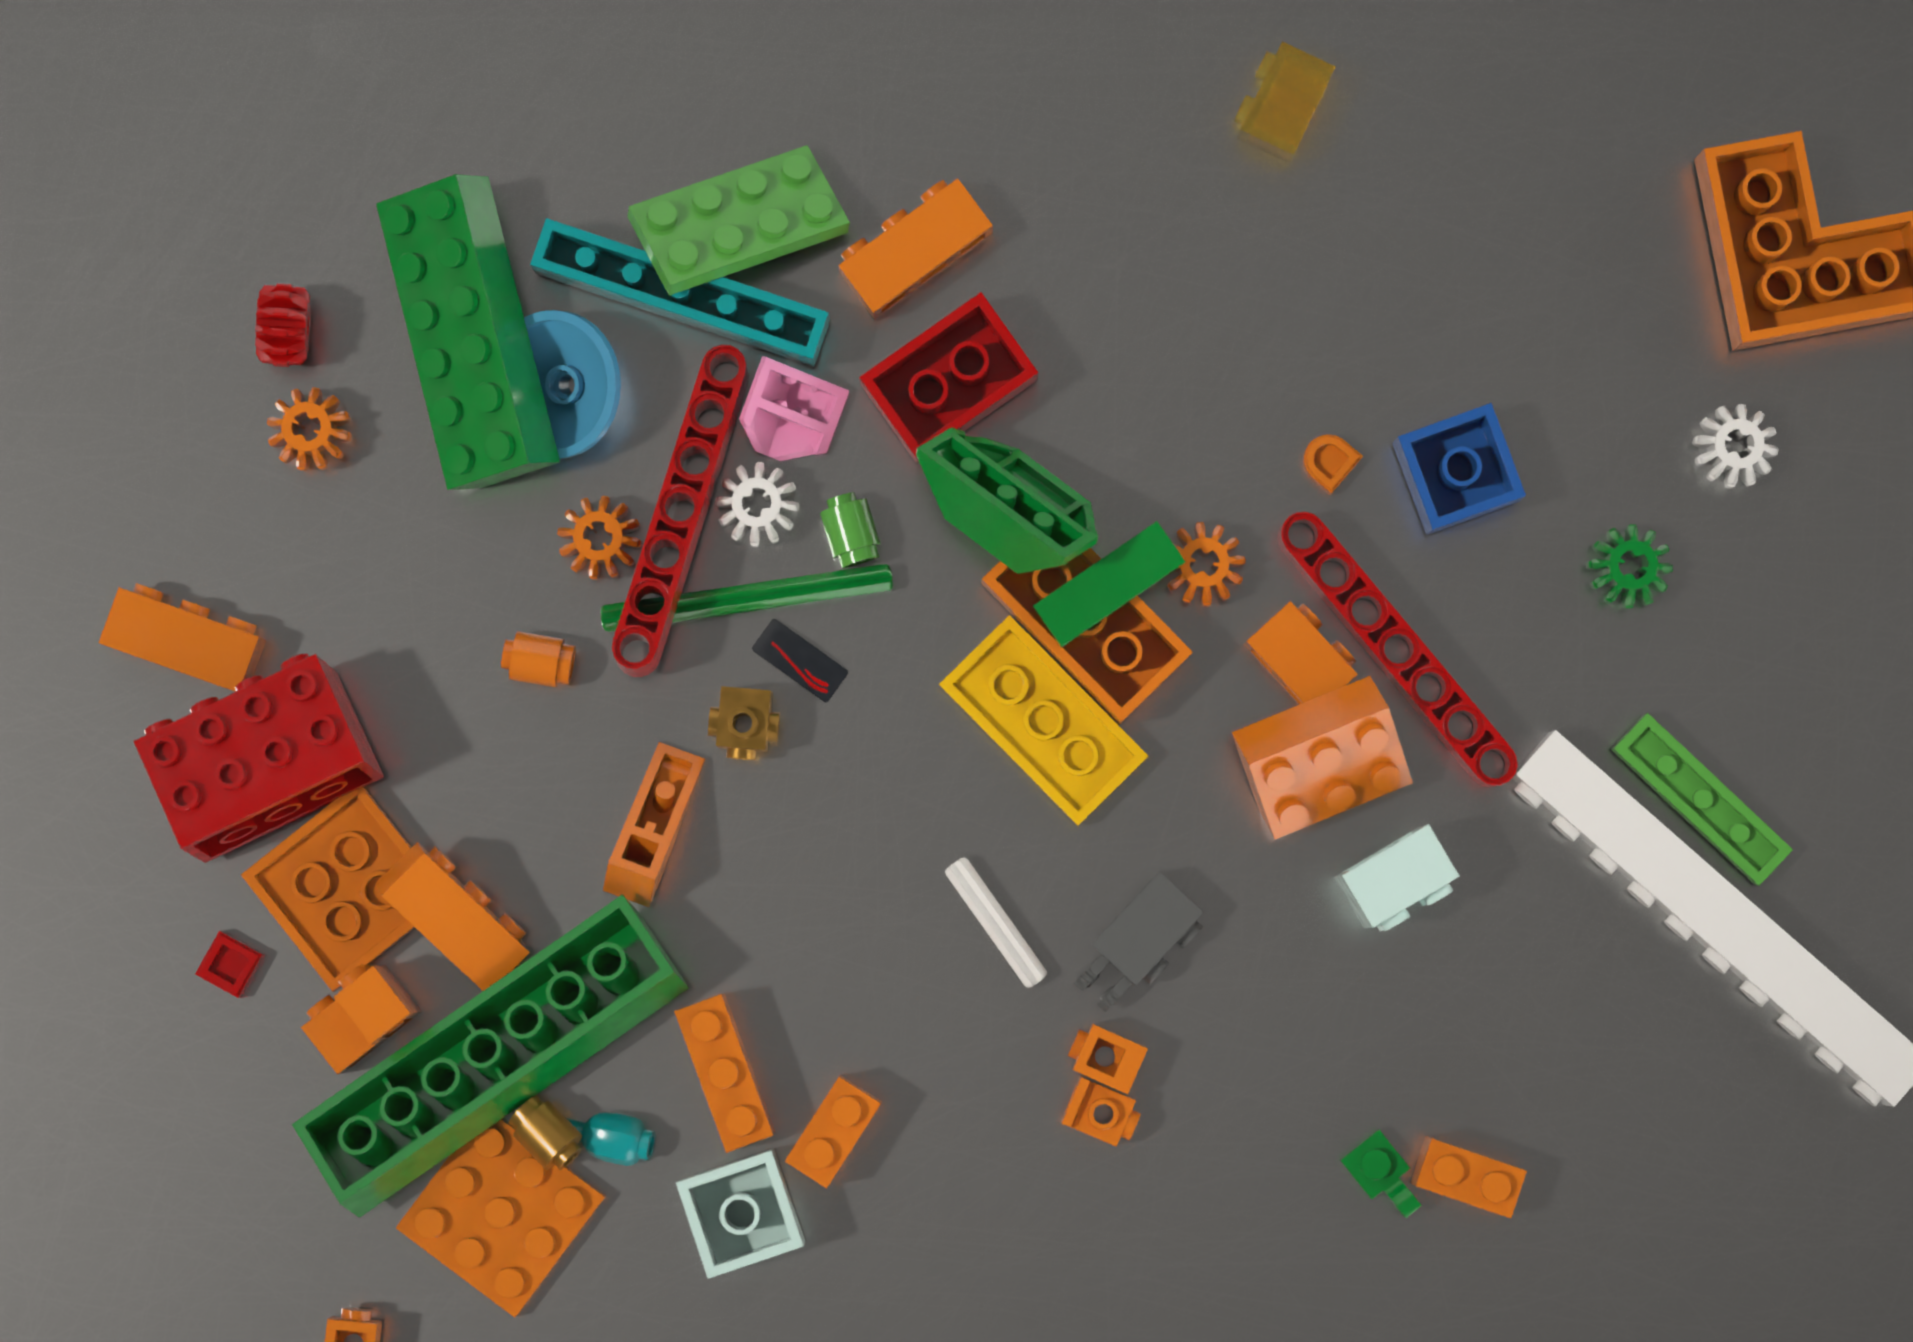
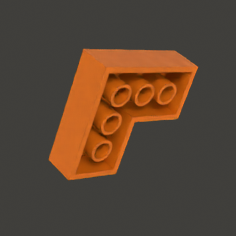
[1694,131,1913,351]

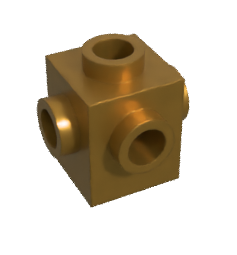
[708,686,780,760]

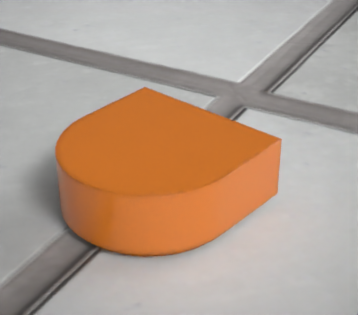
[1303,434,1363,495]

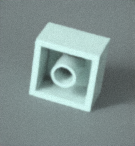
[1334,824,1460,932]
[676,1148,806,1279]

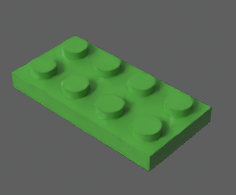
[627,145,850,295]

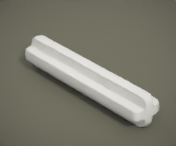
[945,857,1047,988]

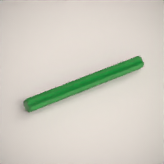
[600,564,893,632]

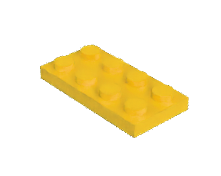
[939,615,1148,826]

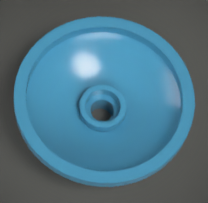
[524,310,621,459]

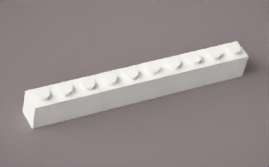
[1513,730,1913,1107]

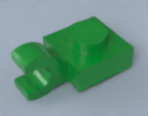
[1340,1129,1422,1218]

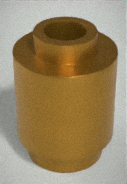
[508,1095,582,1170]

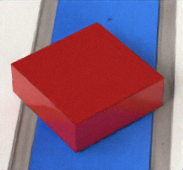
[195,931,265,998]

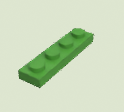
[1611,713,1793,886]

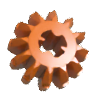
[267,387,352,472]
[557,496,642,580]
[1167,522,1246,607]

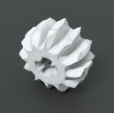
[1692,404,1779,489]
[715,462,800,547]

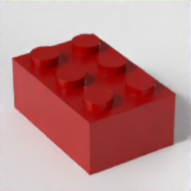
[859,292,1039,464]

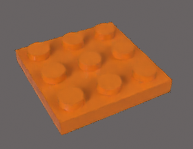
[241,787,415,992]
[396,1118,606,1318]

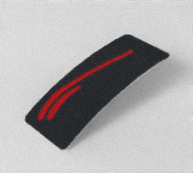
[752,619,848,702]

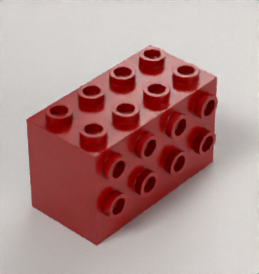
[133,653,384,863]

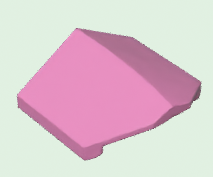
[739,356,849,461]

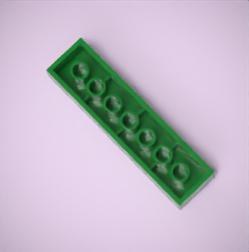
[292,894,689,1218]

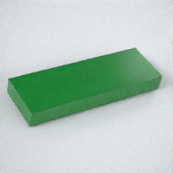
[1033,521,1186,648]

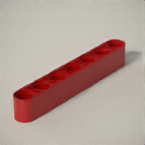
[612,344,749,677]
[1278,511,1518,788]

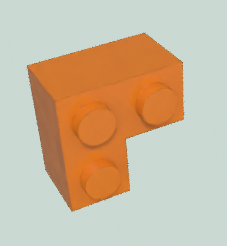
[301,964,422,1075]

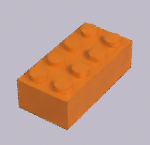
[981,547,1193,725]

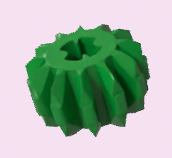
[1587,524,1673,609]

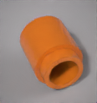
[501,631,576,688]

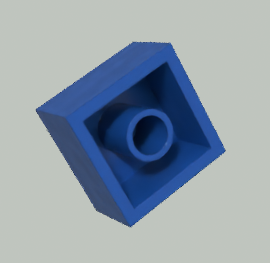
[1392,403,1526,535]

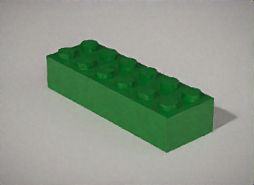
[376,174,560,490]

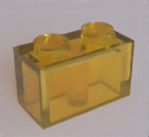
[1234,41,1336,163]

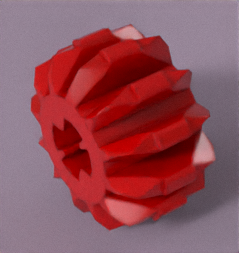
[255,283,311,367]

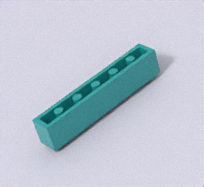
[530,218,830,367]

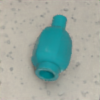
[567,1113,656,1166]

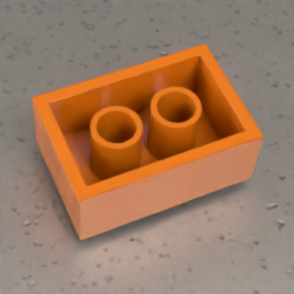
[1232,676,1413,839]

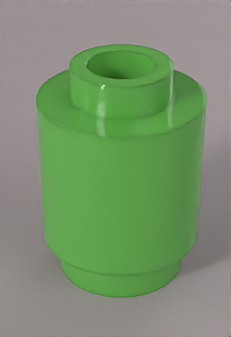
[820,492,881,569]

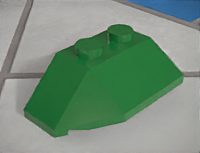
[916,427,1098,574]

